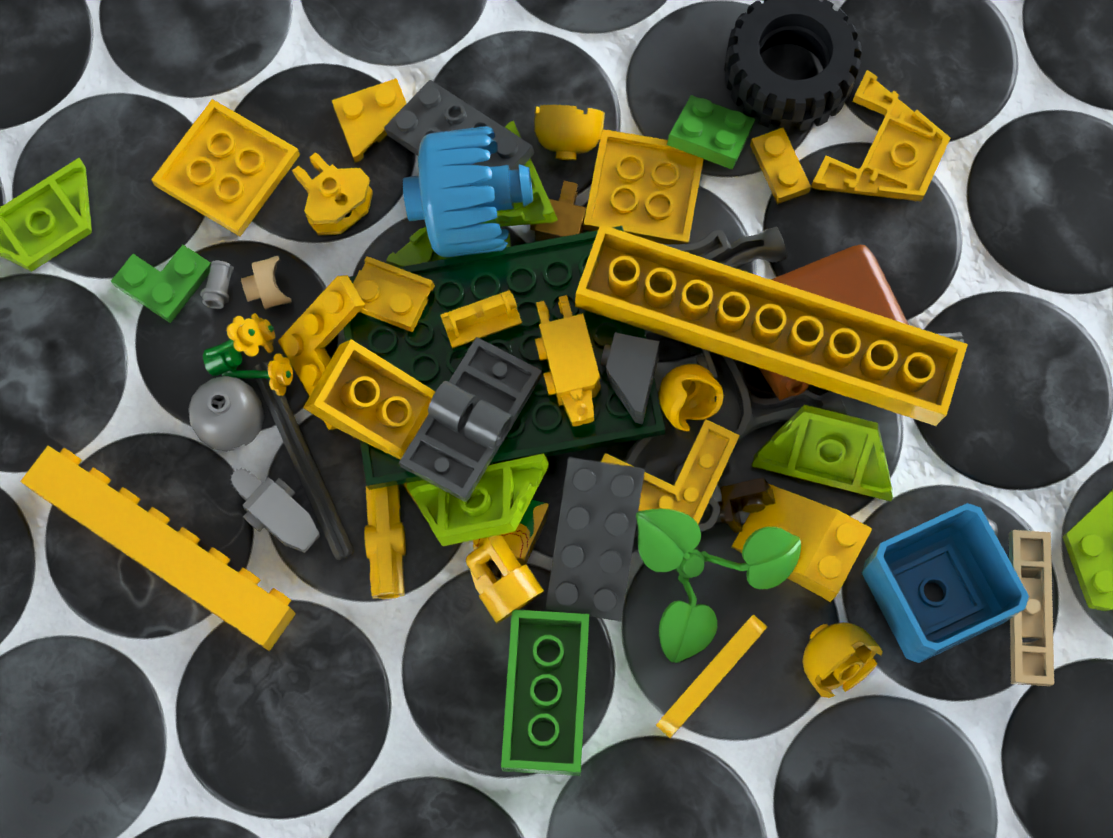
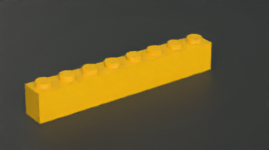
[20,445,296,652]

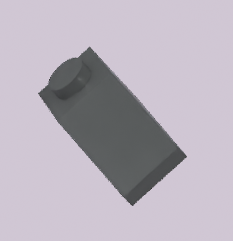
[601,332,659,424]

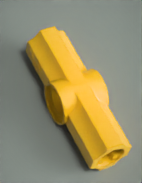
[364,485,406,599]

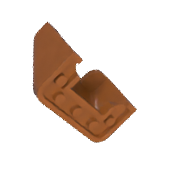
[758,245,909,401]

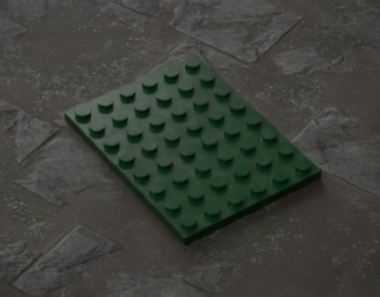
[343,226,665,490]

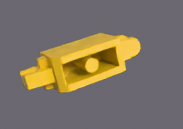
[535,295,601,426]

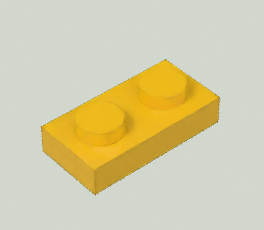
[750,128,811,204]

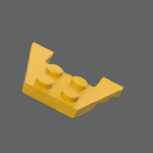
[811,70,951,202]

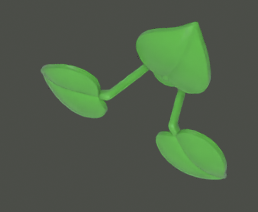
[636,509,801,663]

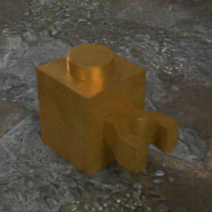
[530,181,586,242]

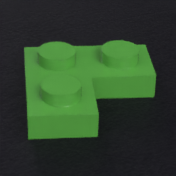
[111,244,211,323]

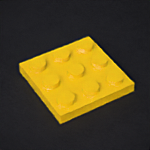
[151,99,300,237]
[583,129,704,244]

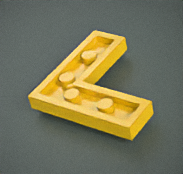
[278,275,365,430]
[601,419,740,524]

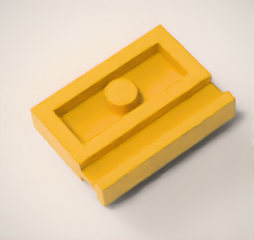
[353,256,435,332]

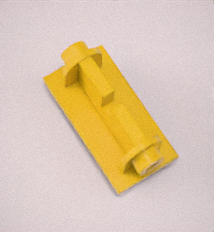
[440,290,522,348]

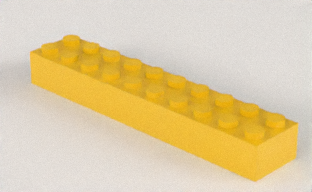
[575,224,968,426]

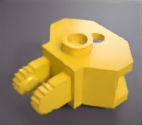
[292,152,373,235]

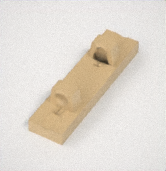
[1009,530,1054,686]

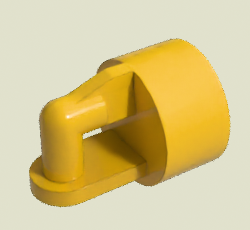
[466,535,544,624]

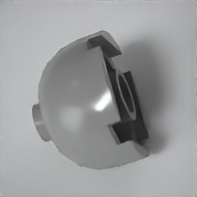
[188,376,265,452]

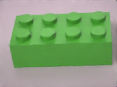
[501,610,589,776]

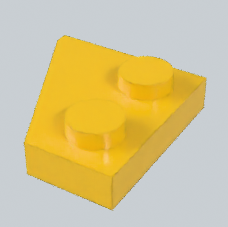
[332,78,407,163]

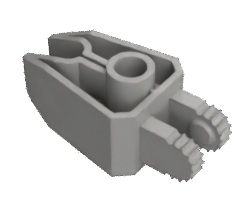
[230,468,320,553]

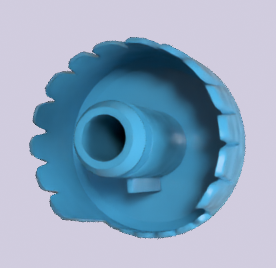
[403,126,533,257]

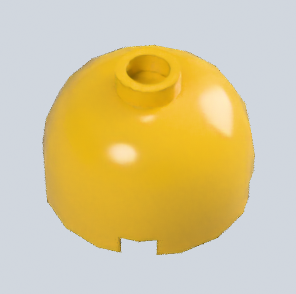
[534,105,605,161]
[803,622,883,698]

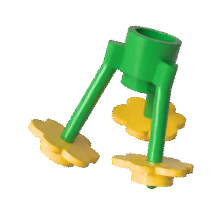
[203,313,293,396]

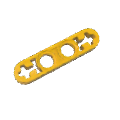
[656,614,768,738]

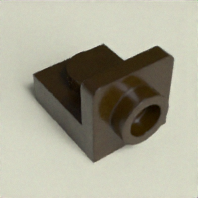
[717,477,775,533]

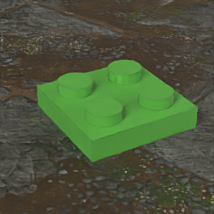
[667,95,755,170]

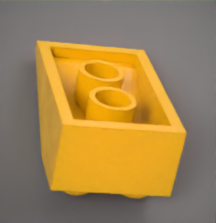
[303,339,435,460]
[731,484,872,602]

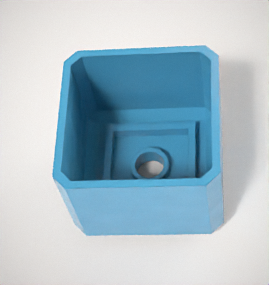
[861,503,1029,663]

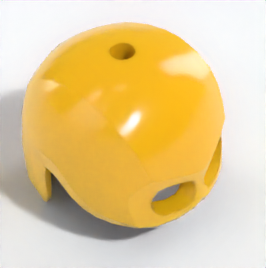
[658,363,724,432]

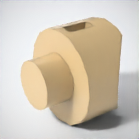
[241,256,292,310]

